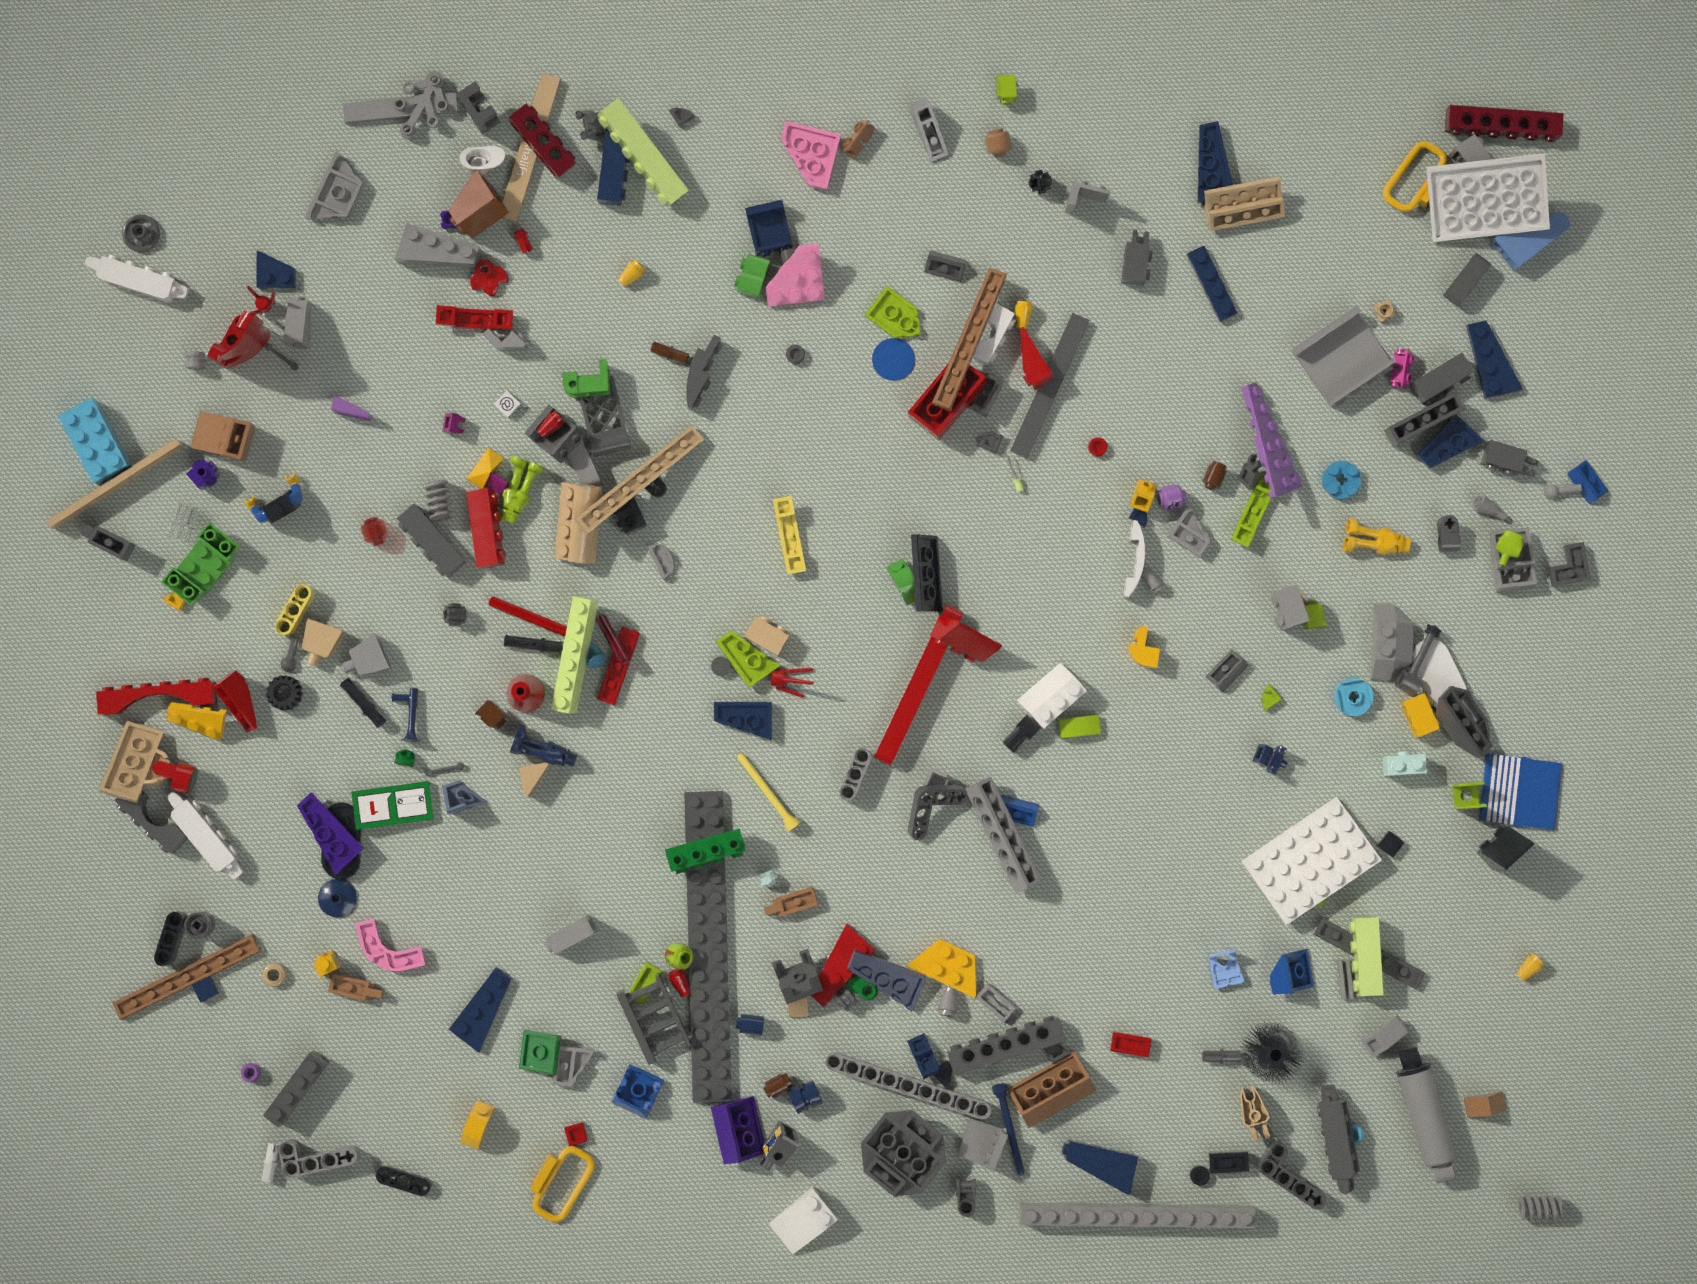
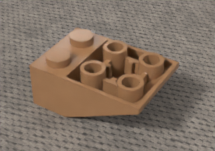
[190,411,256,463]

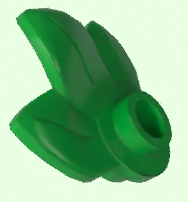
[846,974,878,1000]

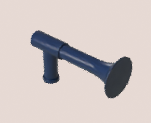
[392,688,421,742]

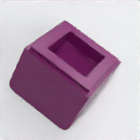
[487,472,509,496]

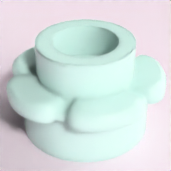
[759,870,777,888]

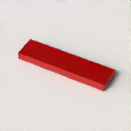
[597,627,640,705]

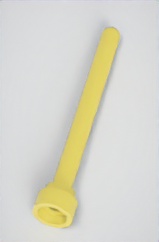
[737,753,801,832]

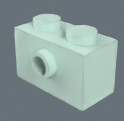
[1382,751,1427,776]

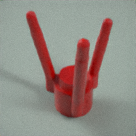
[246,285,276,315]
[771,668,814,698]

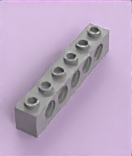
[965,776,1042,893]

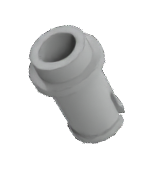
[1141,568,1164,593]

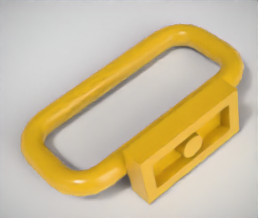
[1383,141,1447,212]
[530,1146,595,1223]

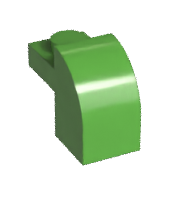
[886,558,915,605]

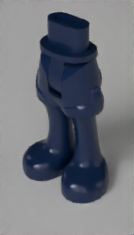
[510,724,578,767]

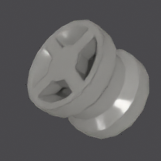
[185,351,205,370]

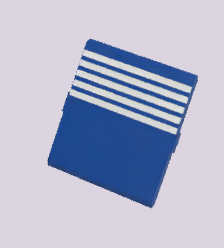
[1479,754,1563,830]

